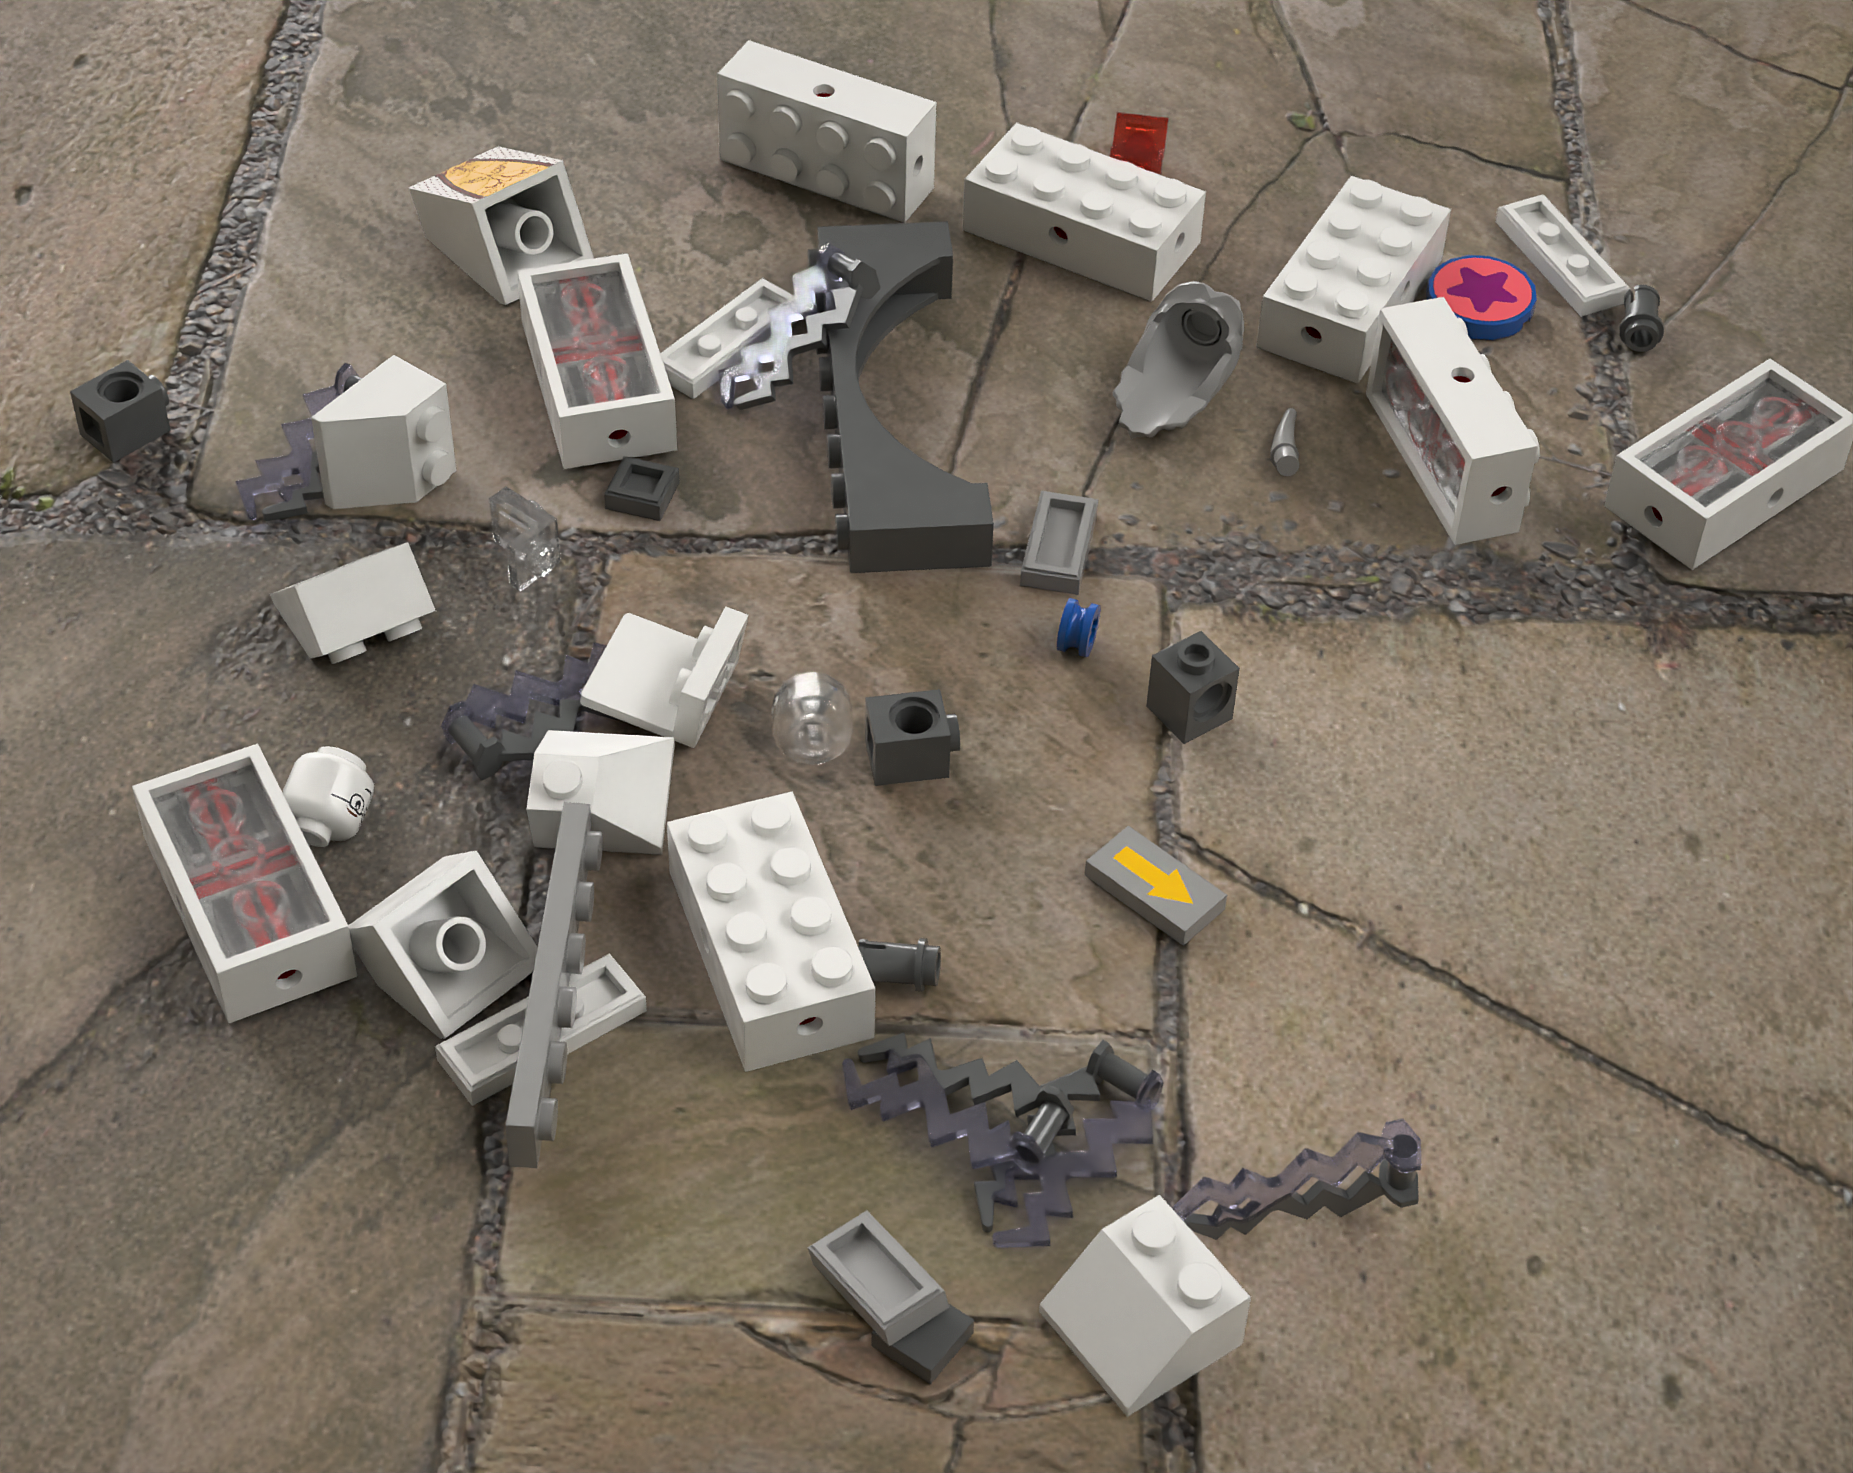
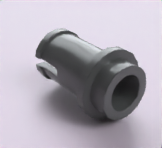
[1619,285,1664,352]
[858,938,941,992]

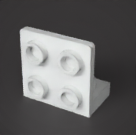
[580,606,749,748]

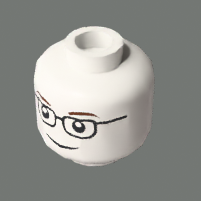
[282,746,374,847]

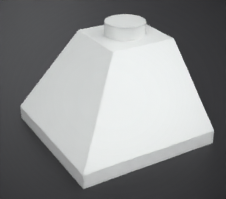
[526,730,675,854]

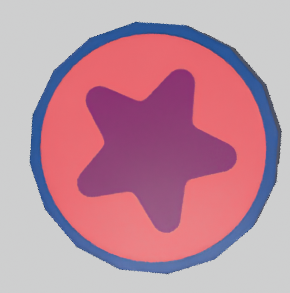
[1426,255,1537,340]

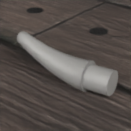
[1270,408,1299,476]

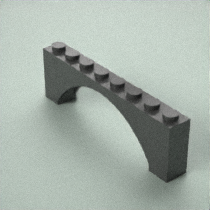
[807,221,994,573]

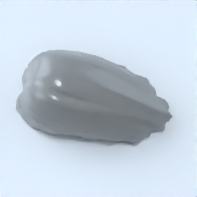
[1113,281,1244,439]

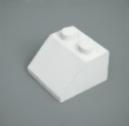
[311,355,456,509]
[270,542,436,664]
[348,850,538,1039]
[1039,1195,1251,1417]

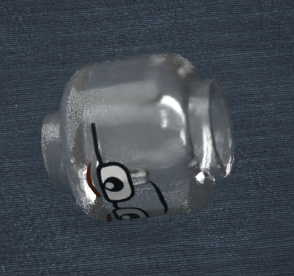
[771,671,854,765]

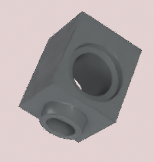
[70,360,171,463]
[1146,631,1240,744]
[865,689,960,786]

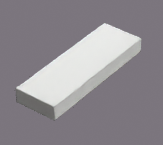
[1496,194,1630,317]
[660,278,804,399]
[435,953,647,1106]

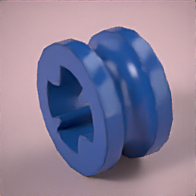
[1057,598,1101,657]

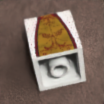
[409,147,594,305]

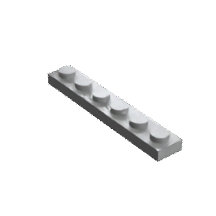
[506,802,603,1168]

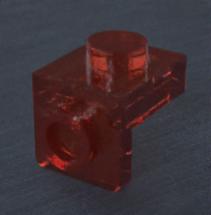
[1109,112,1169,176]

